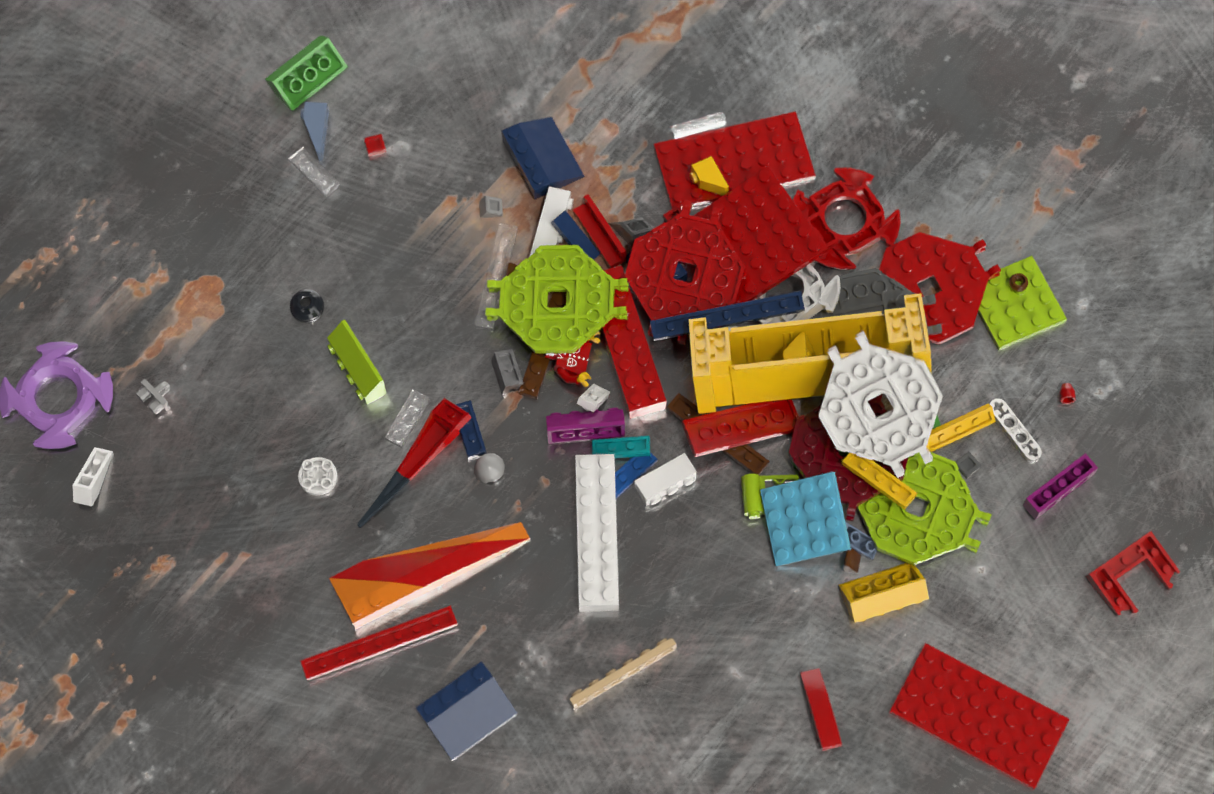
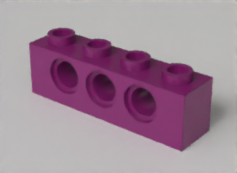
[1023,453,1098,520]

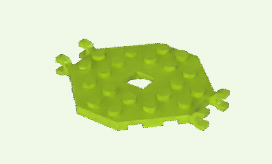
[485,245,629,353]
[857,452,992,565]

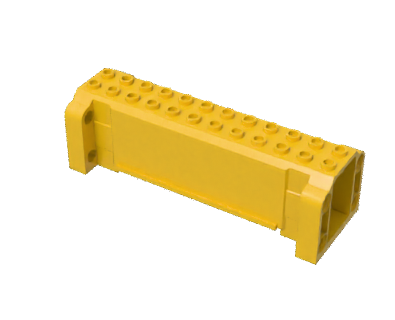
[689,293,932,414]

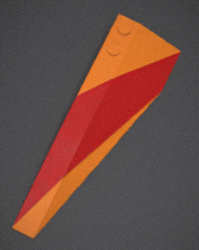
[329,522,530,629]

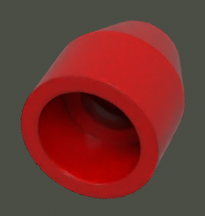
[1059,383,1076,404]

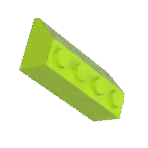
[327,319,387,405]

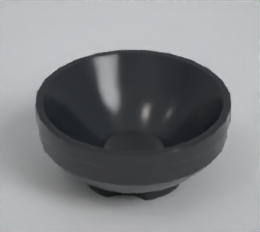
[290,289,324,323]

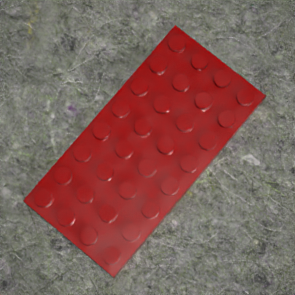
[654,111,816,209]
[889,643,1070,790]

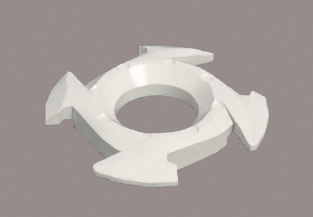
[756,264,841,324]

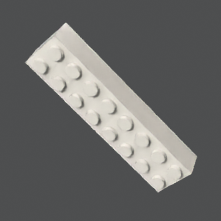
[575,454,619,612]

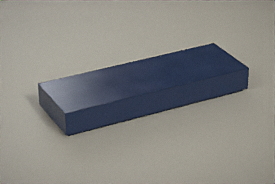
[550,210,600,260]
[455,400,487,459]

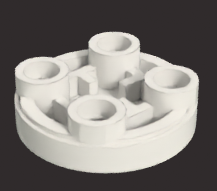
[298,457,338,496]

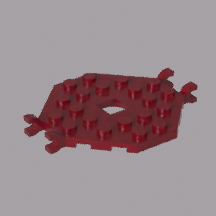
[788,393,908,521]

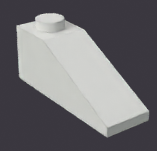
[73,447,113,506]

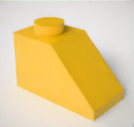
[690,156,729,195]

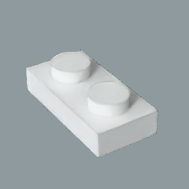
[577,384,610,412]

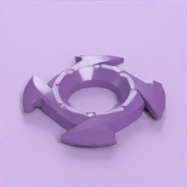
[0,341,113,449]

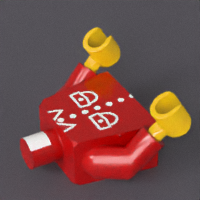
[545,331,601,387]

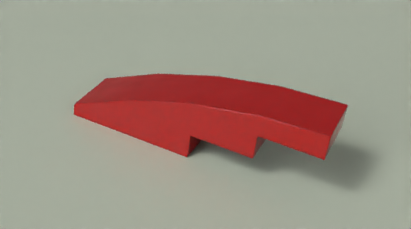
[800,668,842,751]

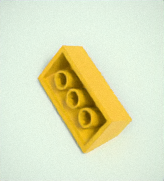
[838,563,929,623]

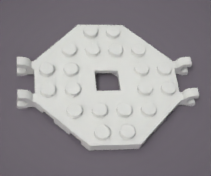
[819,331,943,478]

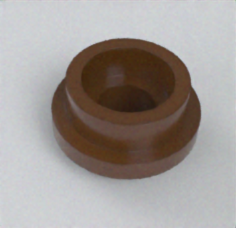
[1009,273,1028,292]

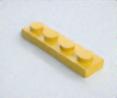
[927,403,996,452]
[842,453,917,510]

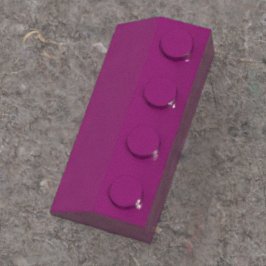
[546,408,625,444]

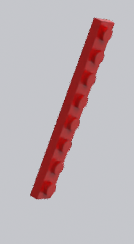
[301,606,458,681]

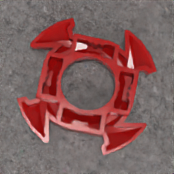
[793,168,901,270]

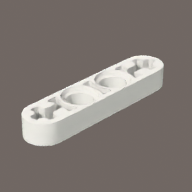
[990,398,1042,463]

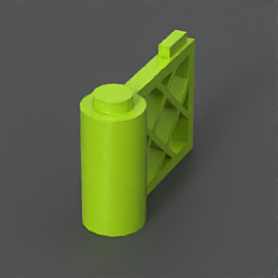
[741,474,799,519]

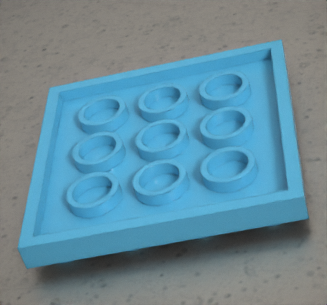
[760,472,851,566]

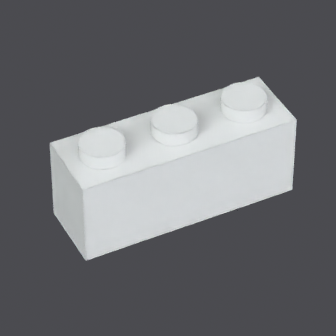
[634,453,697,506]

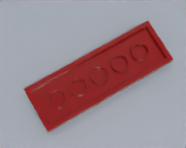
[682,399,799,457]

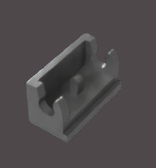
[491,349,523,395]

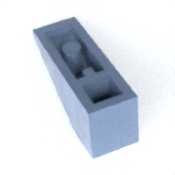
[301,102,329,161]

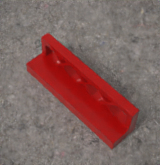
[573,194,627,268]

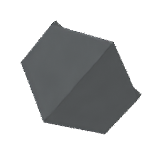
[608,217,653,247]

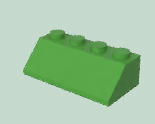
[265,35,348,111]

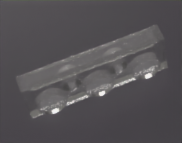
[670,112,728,139]
[289,147,340,198]
[385,390,430,448]

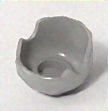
[474,453,505,483]

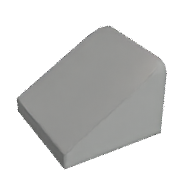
[479,196,503,218]

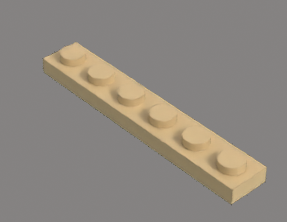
[569,638,676,710]

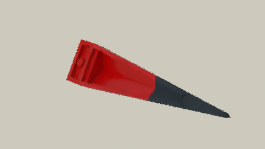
[357,398,472,528]

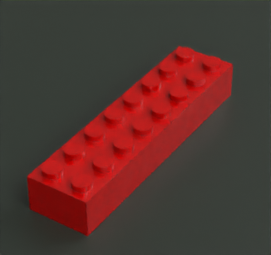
[601,265,667,419]

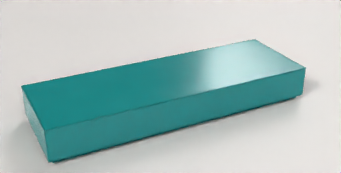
[592,436,651,459]

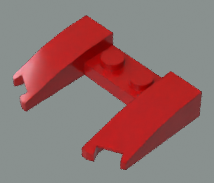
[1085,531,1180,616]

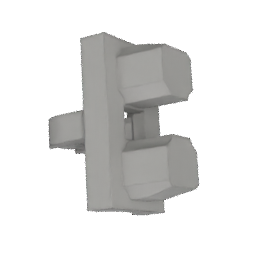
[136,379,171,415]

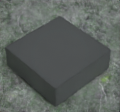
[956,451,982,479]

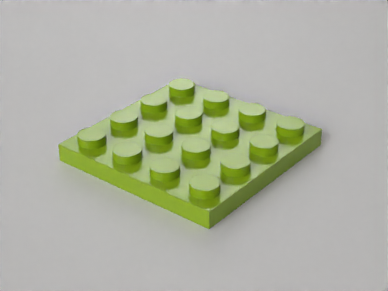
[978,256,1067,350]

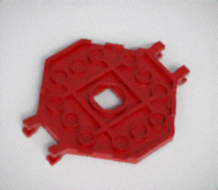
[625,200,745,345]
[879,232,1001,345]

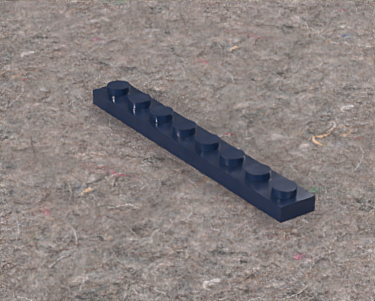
[650,291,805,341]

